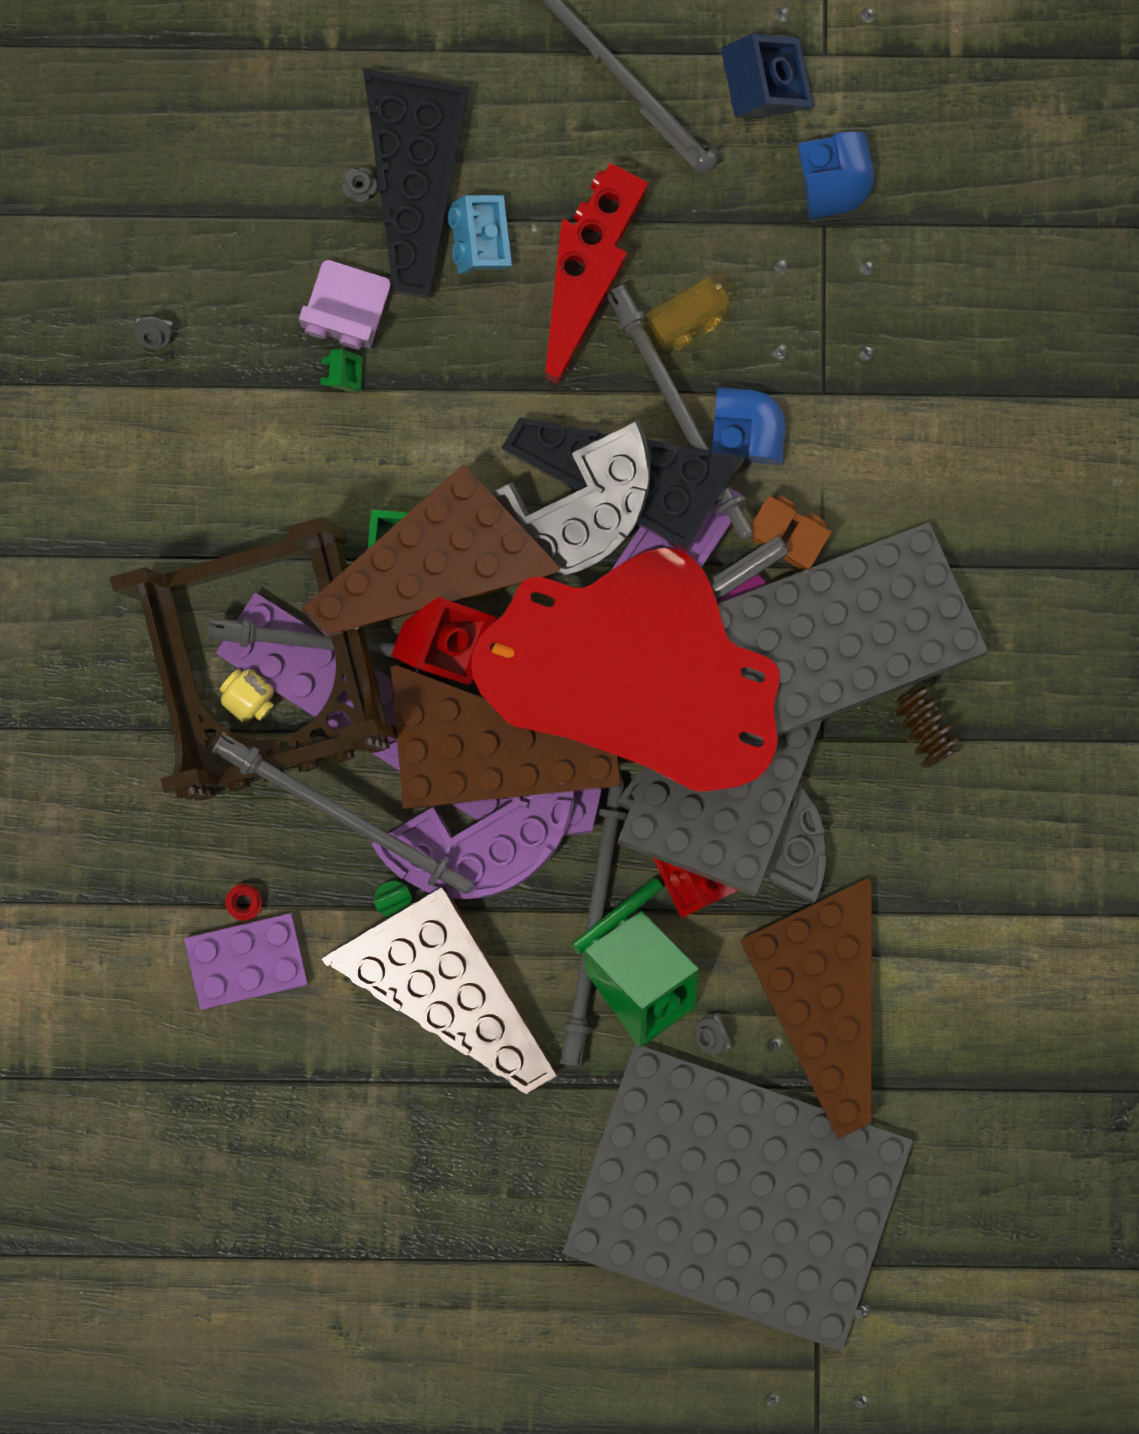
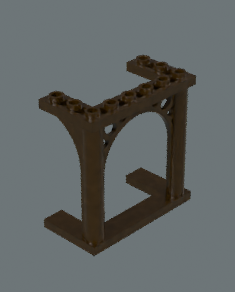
[110,517,397,801]

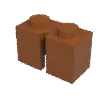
[748,495,831,571]

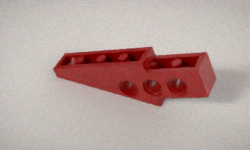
[545,163,648,385]

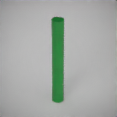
[571,878,663,955]

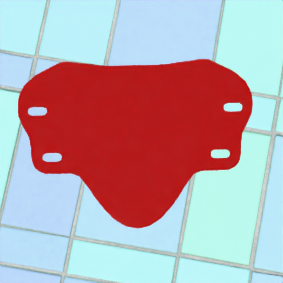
[471,548,780,792]

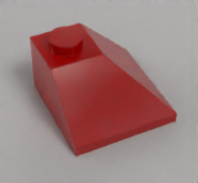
[391,597,497,686]

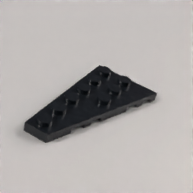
[363,68,469,299]
[501,417,744,553]

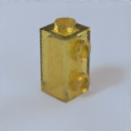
[646,277,729,351]

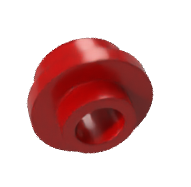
[225,884,262,921]

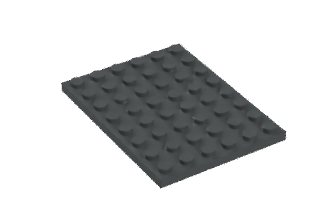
[562,1043,913,1351]

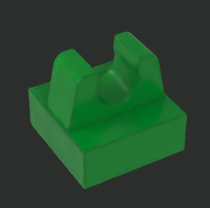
[320,349,363,392]

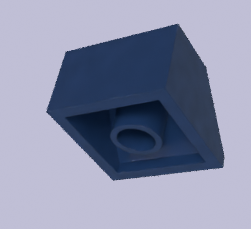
[721,34,813,119]

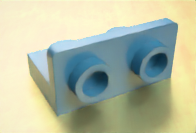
[448,195,512,274]

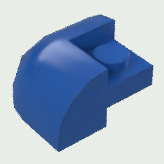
[797,132,874,219]
[712,387,786,465]

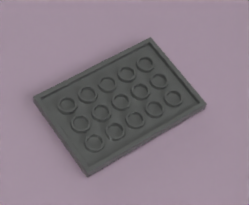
[617,720,822,897]

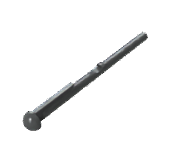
[541,0,718,173]

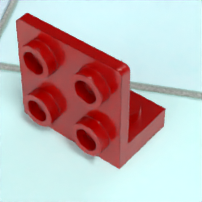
[652,857,739,918]

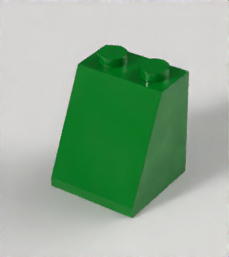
[584,911,699,1048]

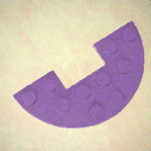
[371,792,575,899]

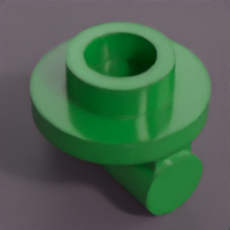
[373,881,412,917]

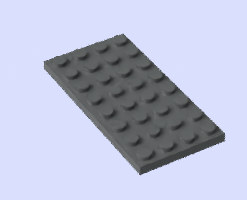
[717,522,988,746]

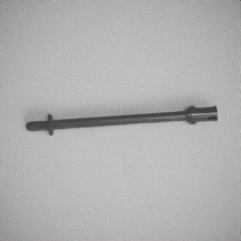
[606,285,753,540]
[208,617,395,658]
[212,732,474,894]
[559,779,628,1067]

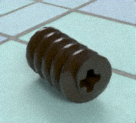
[893,685,962,768]

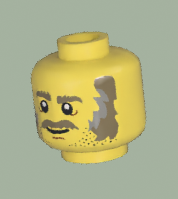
[220,669,274,723]

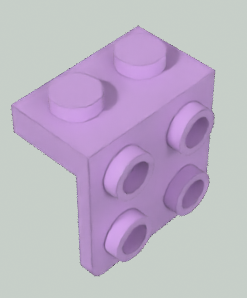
[299,260,391,350]

